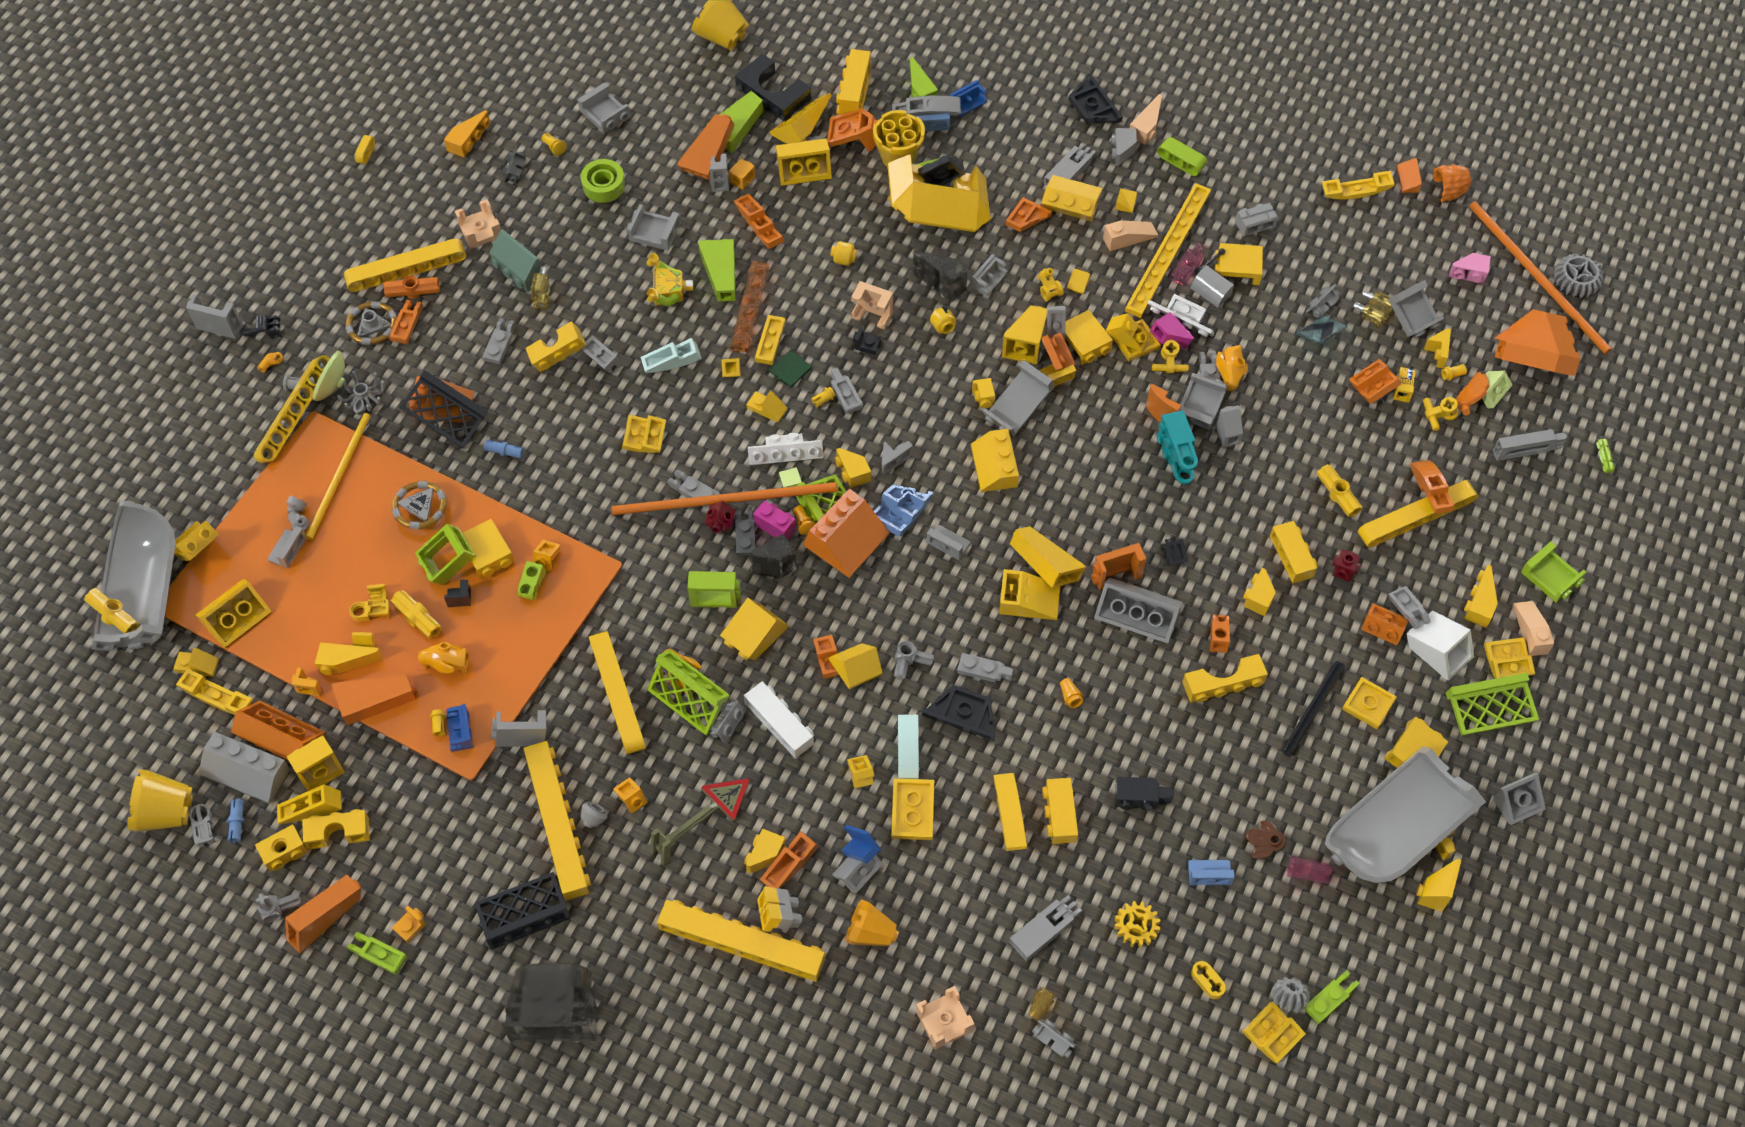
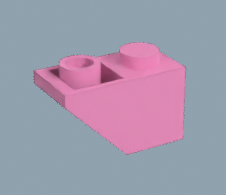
[1448,253,1491,284]

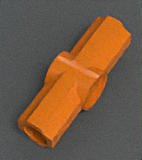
[384,275,440,299]

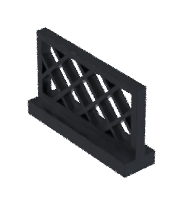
[399,370,488,449]
[474,872,571,950]

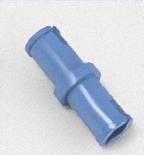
[484,439,524,459]
[227,799,244,843]

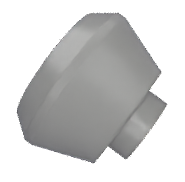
[581,802,608,828]

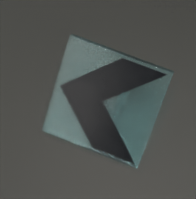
[1296,316,1348,344]

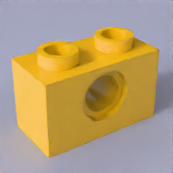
[255,824,308,872]

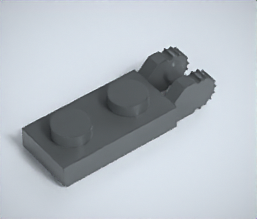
[735,506,756,556]

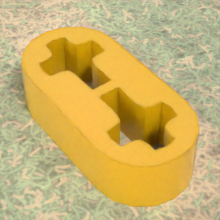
[355,135,375,164]
[1191,961,1226,1000]

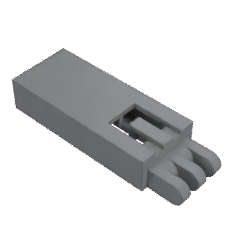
[1044,143,1097,186]
[1493,429,1567,461]
[1009,895,1083,962]

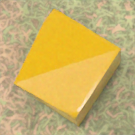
[1116,188,1137,213]

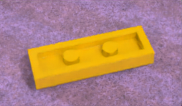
[755,315,786,365]

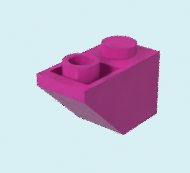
[1150,312,1194,349]

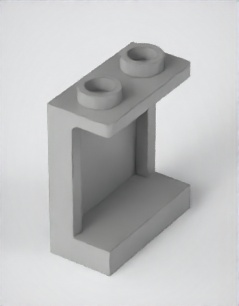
[578,83,631,134]
[626,204,681,251]
[1388,280,1444,337]
[186,295,243,339]
[1180,373,1227,430]
[491,710,546,747]

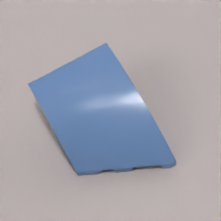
[874,484,934,537]

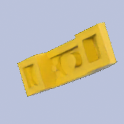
[1322,171,1395,199]
[176,669,253,715]

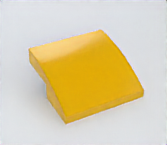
[622,415,666,453]
[1484,637,1535,679]
[1242,1002,1306,1064]

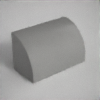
[1190,265,1234,308]

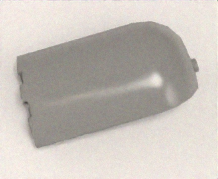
[91,501,175,651]
[1325,746,1486,883]

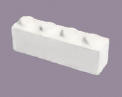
[744,681,814,759]

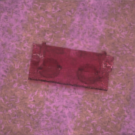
[1287,856,1332,884]

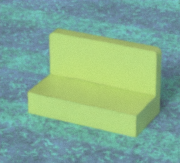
[1482,371,1512,408]

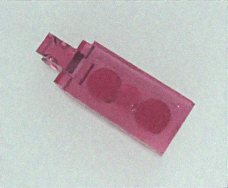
[1170,242,1204,286]

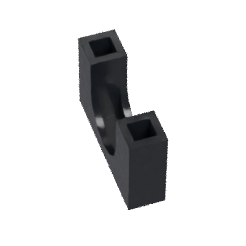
[735,54,811,121]

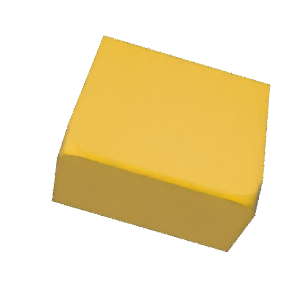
[1067,268,1090,294]
[721,358,741,377]
[352,632,376,648]

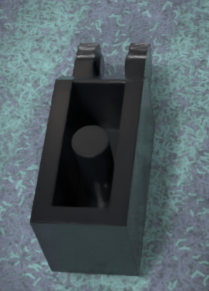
[1115,777,1174,811]

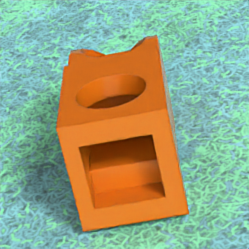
[1209,614,1230,653]

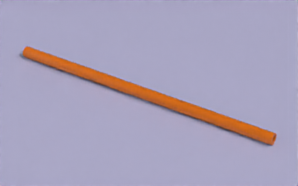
[1469,201,1612,355]
[612,482,837,515]

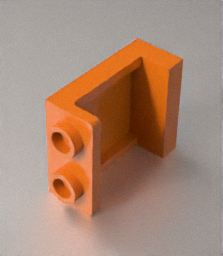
[1091,543,1146,590]

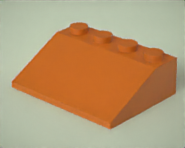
[803,489,890,578]

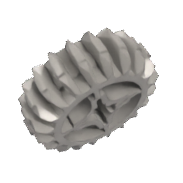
[1554,253,1604,298]

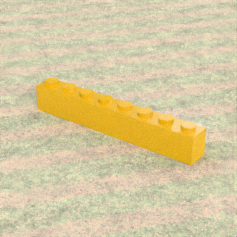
[524,741,591,901]
[657,900,825,982]

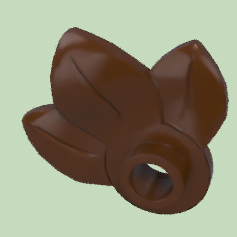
[1244,821,1286,859]

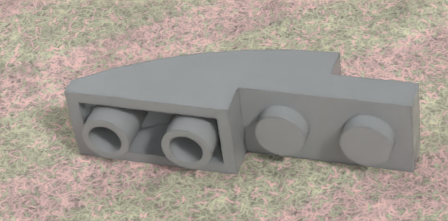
[892,96,961,117]

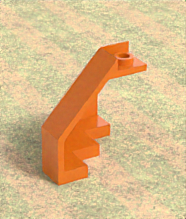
[1495,309,1580,376]

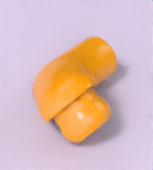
[257,352,283,373]

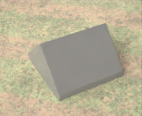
[1493,772,1546,825]

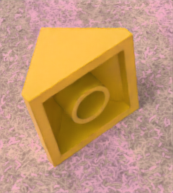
[829,643,883,689]

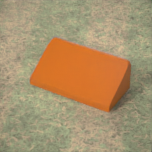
[1397,158,1422,193]

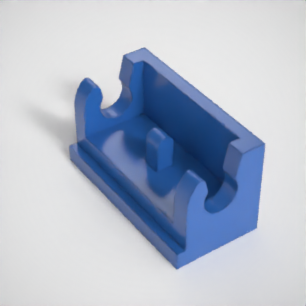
[950,80,987,117]
[446,704,473,752]

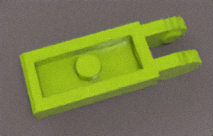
[347,932,407,975]
[1304,970,1360,1024]

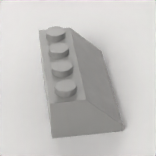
[1094,577,1183,643]
[199,732,290,804]

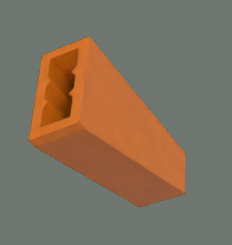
[677,114,735,181]
[331,674,417,726]
[285,875,361,954]

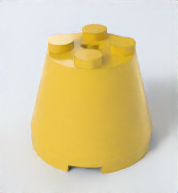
[691,0,750,51]
[873,110,925,169]
[128,769,193,832]

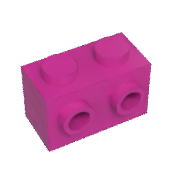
[753,500,796,543]

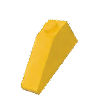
[315,642,382,675]
[277,784,342,825]

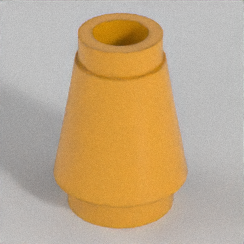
[1060,678,1084,708]

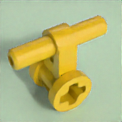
[1037,268,1063,302]
[1152,340,1189,373]
[1423,397,1459,431]

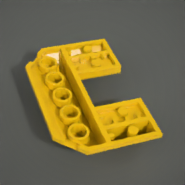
[888,154,991,232]

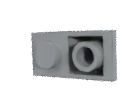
[1111,128,1137,166]
[1216,405,1243,448]

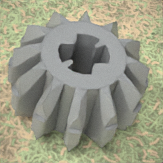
[1272,977,1310,1013]

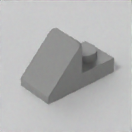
[882,441,913,475]

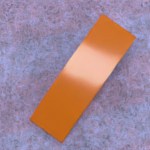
[760,831,820,889]

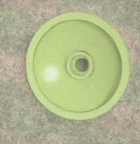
[312,351,345,401]

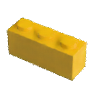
[1270,521,1318,584]
[1042,778,1078,844]

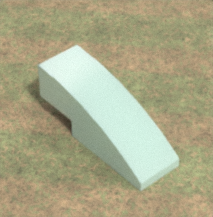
[641,338,702,373]
[898,715,919,779]

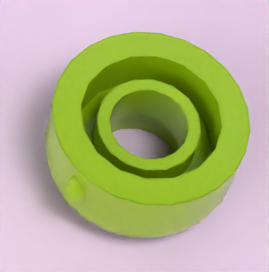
[581,159,625,203]

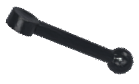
[1195,248,1226,274]

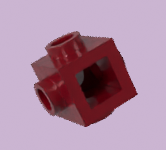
[705,501,736,533]
[1332,549,1361,582]

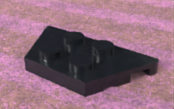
[1069,73,1123,123]
[922,685,995,741]

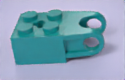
[1156,410,1198,484]

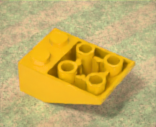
[999,569,1060,620]

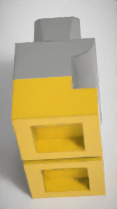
[757,886,802,933]

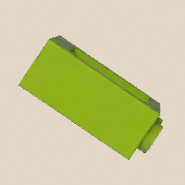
[415,523,475,585]
[688,571,741,608]

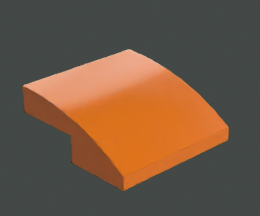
[1349,359,1401,404]
[1146,384,1181,422]

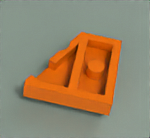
[1005,198,1052,232]

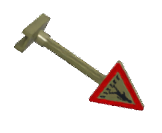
[650,778,749,866]

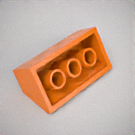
[231,701,326,763]

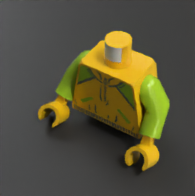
[646,253,694,307]

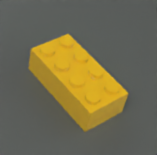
[836,49,871,115]

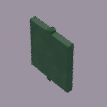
[769,350,812,388]

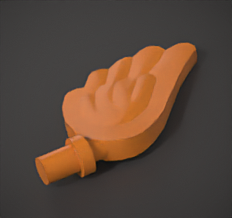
[1456,372,1490,415]

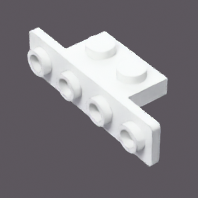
[1147,294,1214,337]
[748,433,823,465]

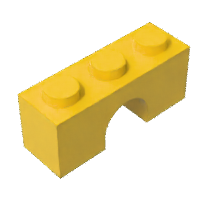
[526,321,586,372]
[302,809,370,850]

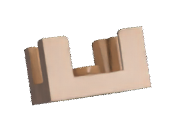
[455,199,501,249]
[851,281,893,330]
[916,986,975,1050]

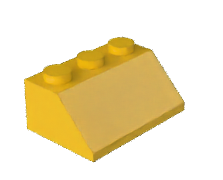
[776,139,832,186]
[1041,175,1103,222]
[971,429,1019,492]
[195,579,272,648]

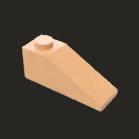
[1130,94,1162,145]
[1103,220,1158,251]
[1513,601,1554,656]

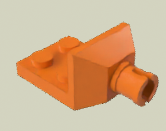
[827,108,878,152]

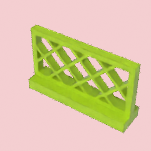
[796,474,846,523]
[647,650,729,735]
[1446,673,1539,736]

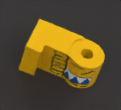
[1393,367,1415,403]

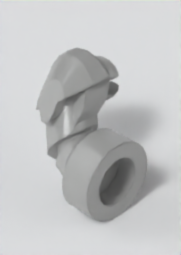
[286,496,309,530]

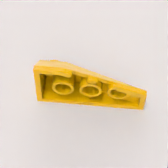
[769,93,832,144]

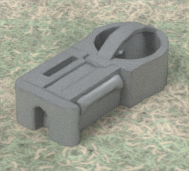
[189,804,216,847]

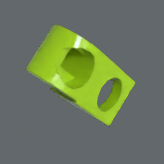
[518,561,546,601]

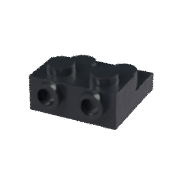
[918,155,966,186]

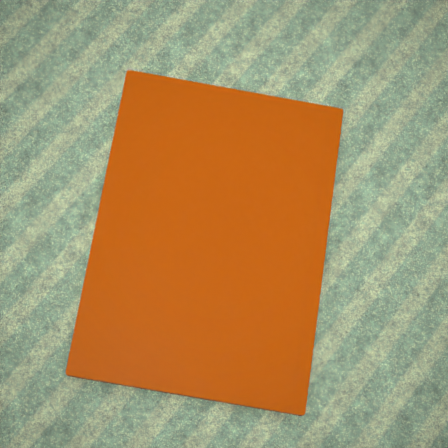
[164,411,622,781]

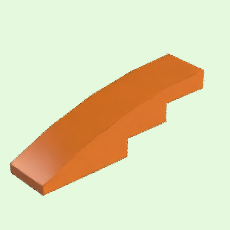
[734,194,784,249]

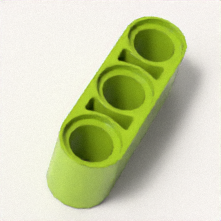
[1157,137,1208,176]

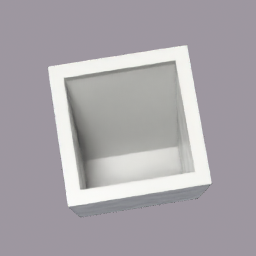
[1407,611,1474,681]

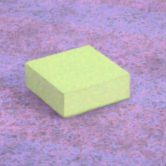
[779,467,801,488]

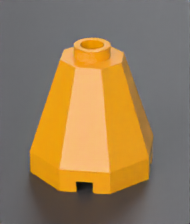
[845,899,899,946]

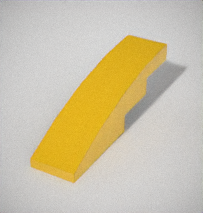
[994,773,1027,851]

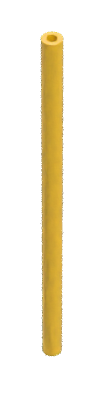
[305,413,371,540]

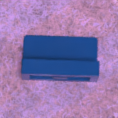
[841,825,881,864]

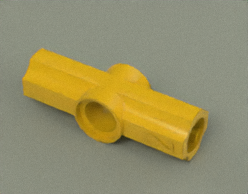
[1316,464,1363,518]
[84,588,139,634]
[391,590,442,640]

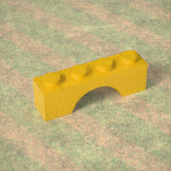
[1182,654,1268,703]

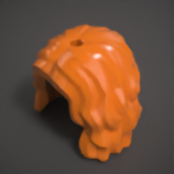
[1432,164,1472,203]

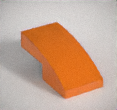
[813,635,839,679]

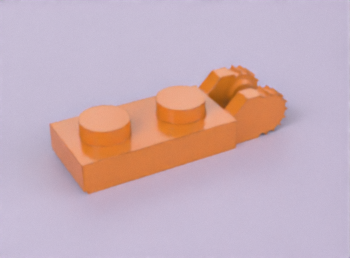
[389,300,423,344]

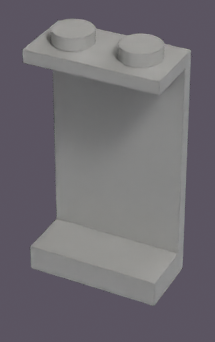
[983,360,1055,437]

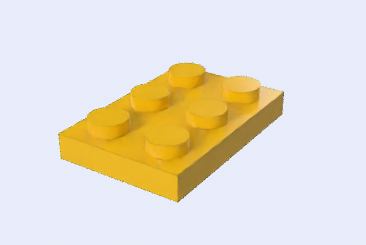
[891,778,934,840]

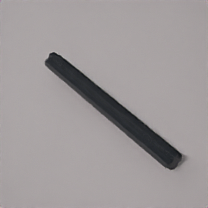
[1282,661,1345,757]

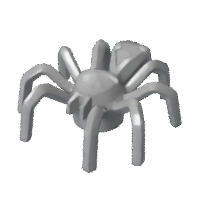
[337,371,385,415]

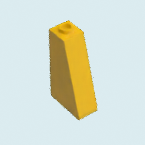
[1010,526,1086,588]

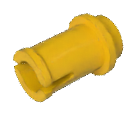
[1441,364,1467,381]
[811,387,836,408]
[430,709,446,737]

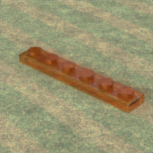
[730,261,769,352]

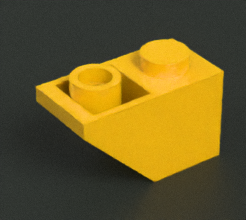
[1106,313,1149,351]
[834,448,871,488]
[1243,568,1276,616]
[744,829,786,874]

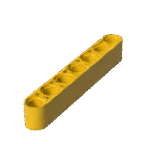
[344,238,466,292]
[254,355,330,464]
[1357,480,1479,548]
[589,631,646,755]

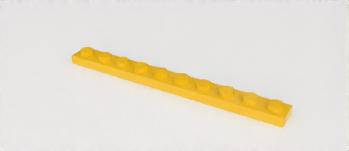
[1125,183,1211,318]

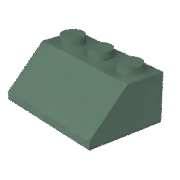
[490,229,540,292]

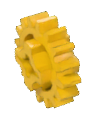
[1114,901,1160,948]

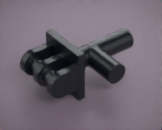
[242,315,281,339]

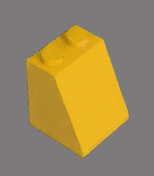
[1002,305,1047,364]
[720,598,789,661]

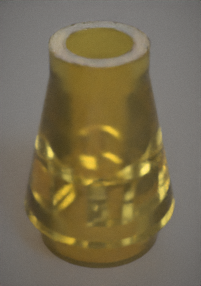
[1028,987,1055,1021]

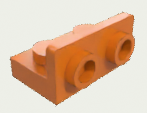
[1041,333,1075,371]
[1361,603,1409,645]

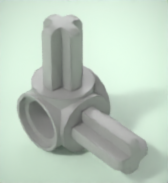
[894,641,934,680]
[256,893,301,923]

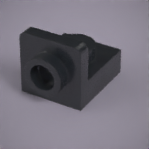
[853,326,881,355]
[1160,537,1188,566]

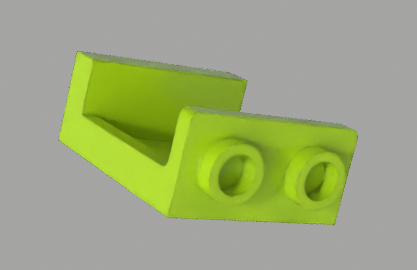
[1521,541,1586,603]

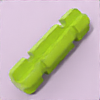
[1596,439,1615,473]

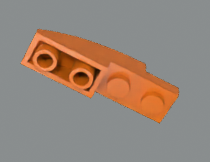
[1410,460,1454,514]

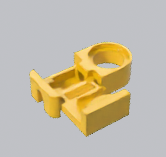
[349,584,390,622]

